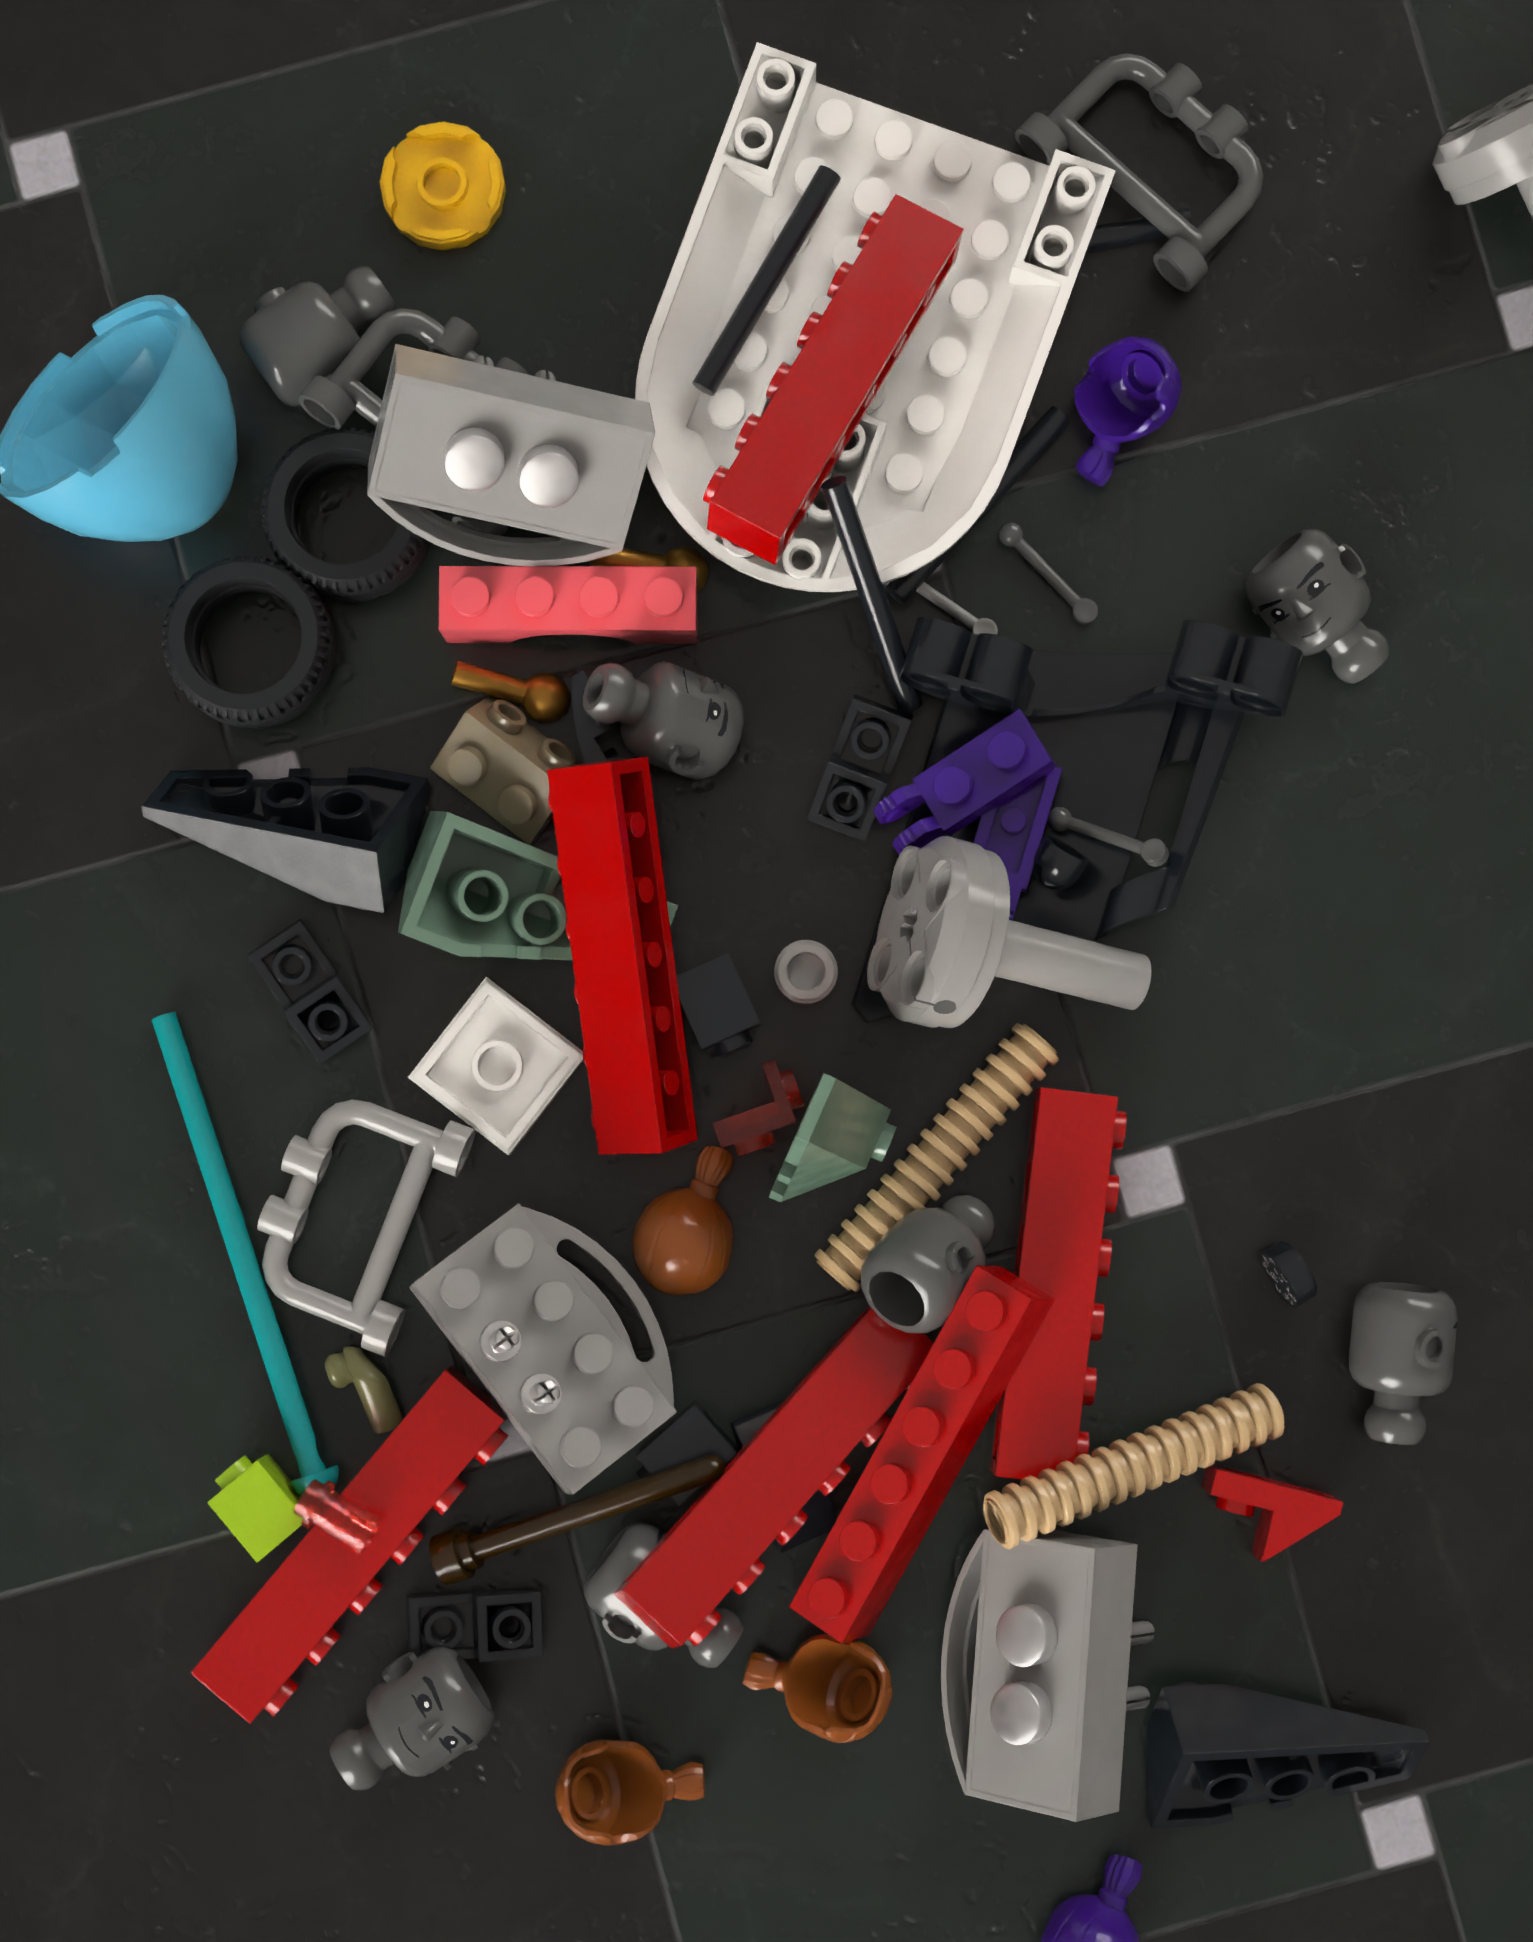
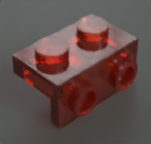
[713,1060,804,1156]

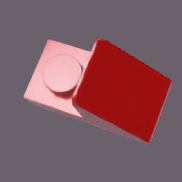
[1201,1464,1343,1562]

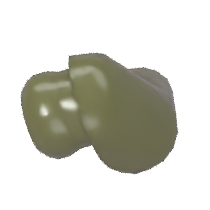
[325,1346,403,1434]

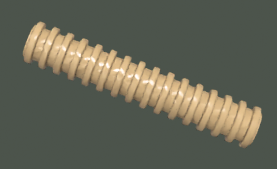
[814,1023,1059,1292]
[983,1383,1285,1550]

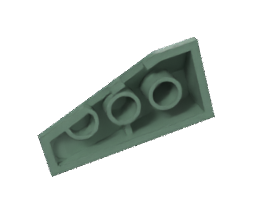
[398,811,679,960]
[768,1073,897,1202]

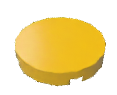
[379,121,506,251]

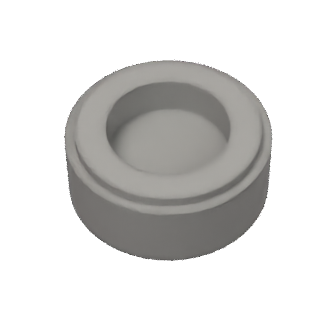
[774,940,838,1004]

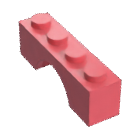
[439,566,698,644]

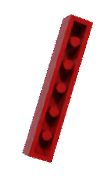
[703,194,964,565]
[547,757,698,1155]
[990,1087,1127,1479]
[789,1265,1055,1643]
[613,1305,934,1649]
[191,1365,509,1724]

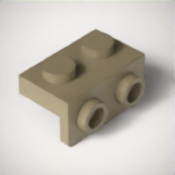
[430,696,581,845]

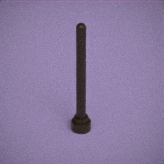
[429,1455,725,1585]

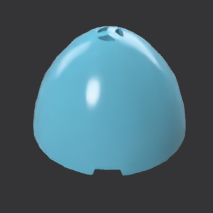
[0,295,238,542]

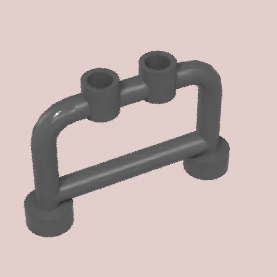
[1015,53,1264,292]
[298,308,529,536]

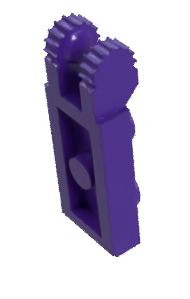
[873,709,1057,855]
[973,767,1062,921]

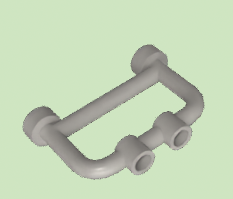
[257,1099,476,1357]

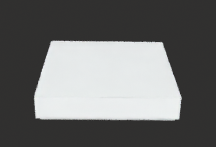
[408,977,583,1155]

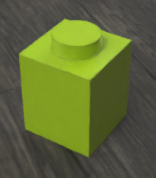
[207,1453,317,1563]

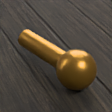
[589,546,709,592]
[450,661,570,723]

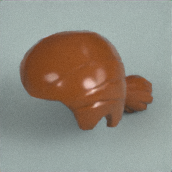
[632,1146,734,1296]
[742,1634,893,1743]
[555,1739,706,1845]

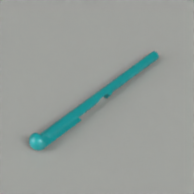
[151,1012,339,1498]

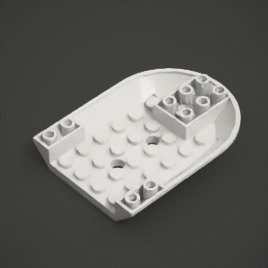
[635,42,1116,592]

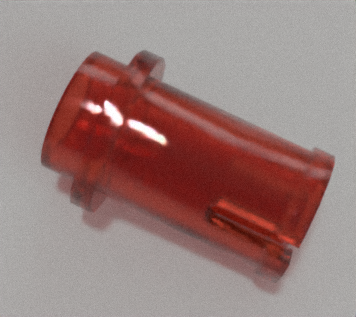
[294,1479,383,1555]

